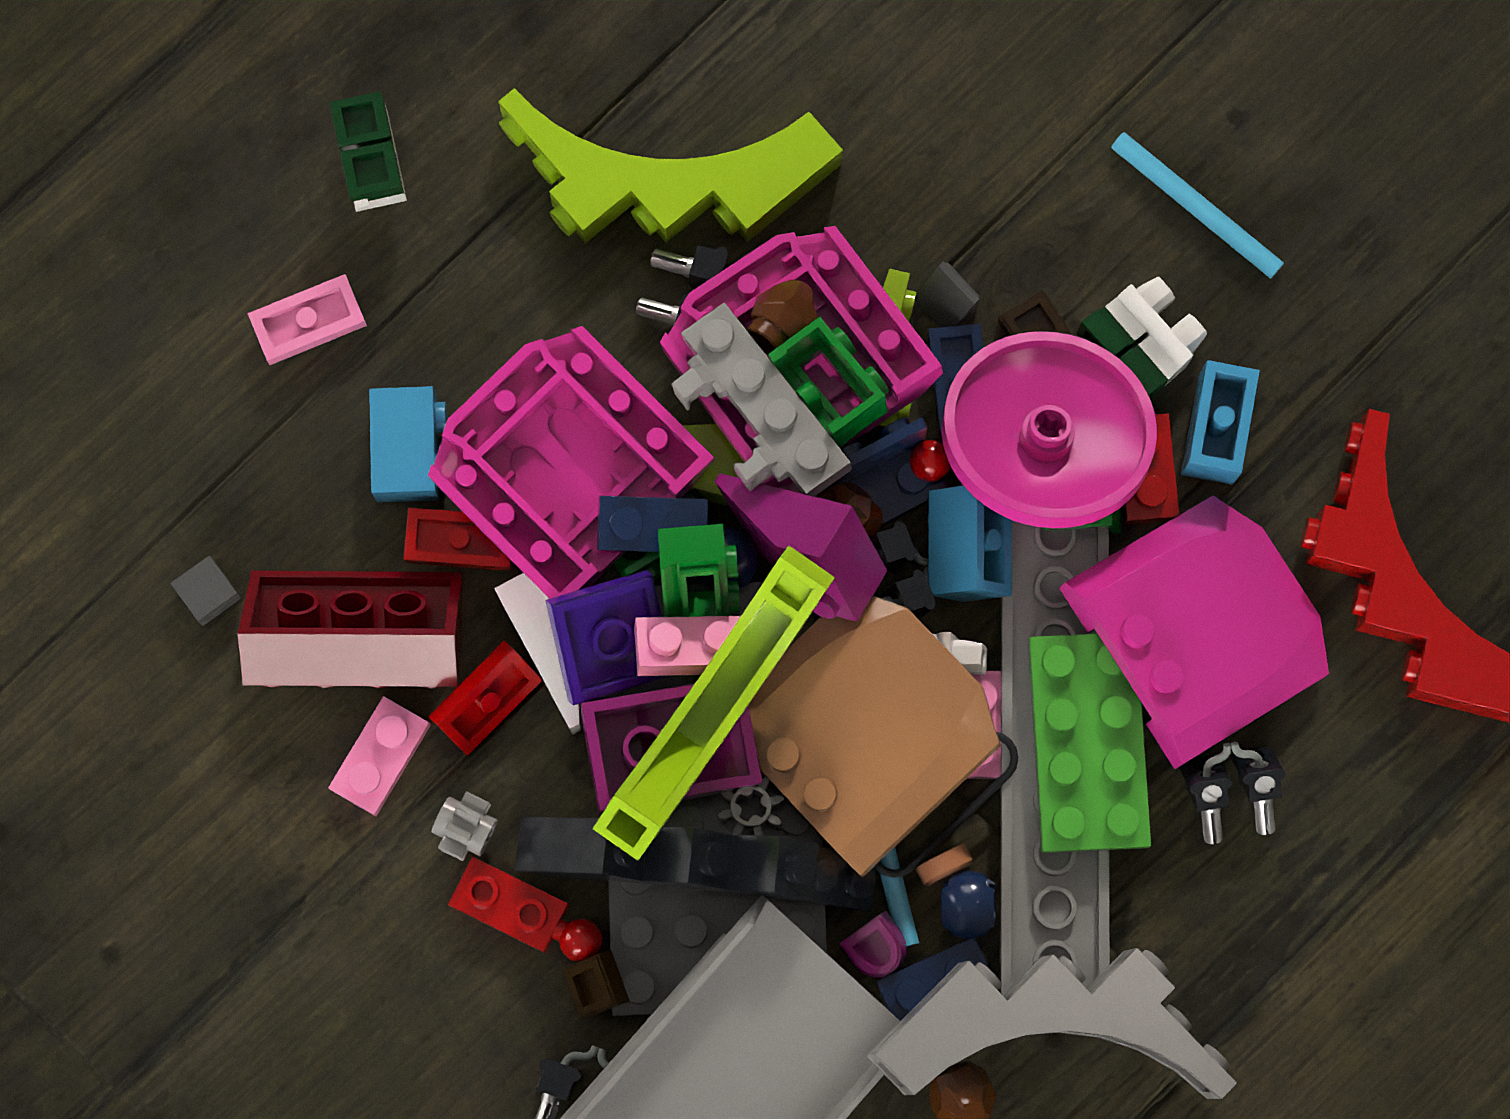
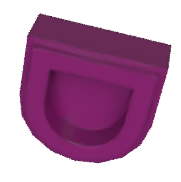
[840,911,907,977]

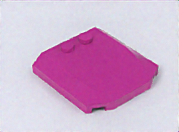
[660,226,943,488]
[428,326,715,599]
[1059,496,1329,769]

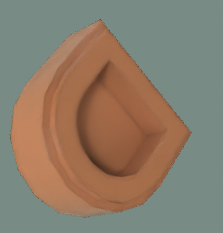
[916,843,973,887]

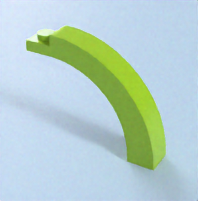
[593,546,835,861]

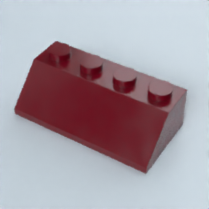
[237,571,463,689]

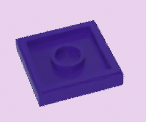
[545,570,668,706]

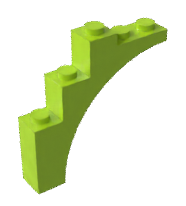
[498,88,843,244]

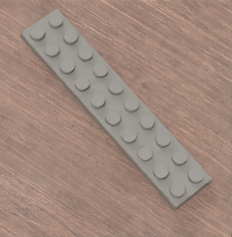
[999,520,1110,995]

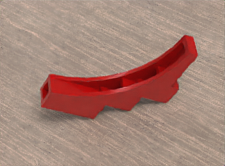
[1300,409,1510,723]

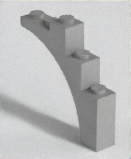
[866,948,1237,1099]

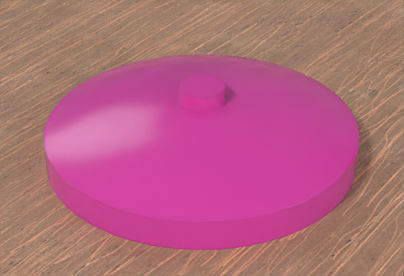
[942,331,1157,528]

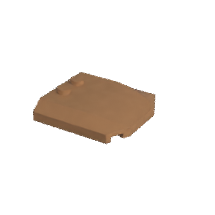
[749,596,1001,877]

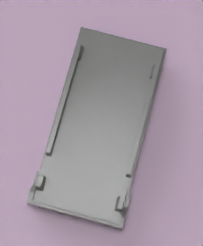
[560,895,900,1119]

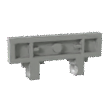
[672,302,852,496]

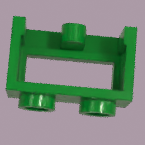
[768,317,889,449]
[658,524,741,617]

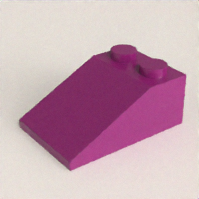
[714,473,887,622]
[580,684,763,817]

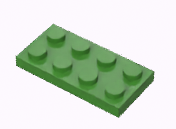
[1028,634,1151,853]

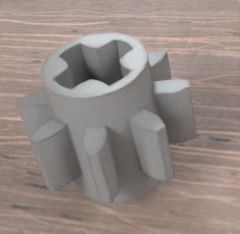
[718,777,784,836]
[431,791,498,861]

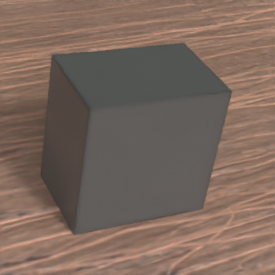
[170,555,241,626]

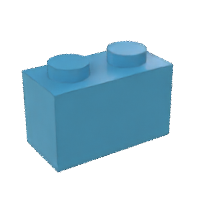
[1181,360,1260,485]
[369,386,448,503]
[927,485,1012,602]

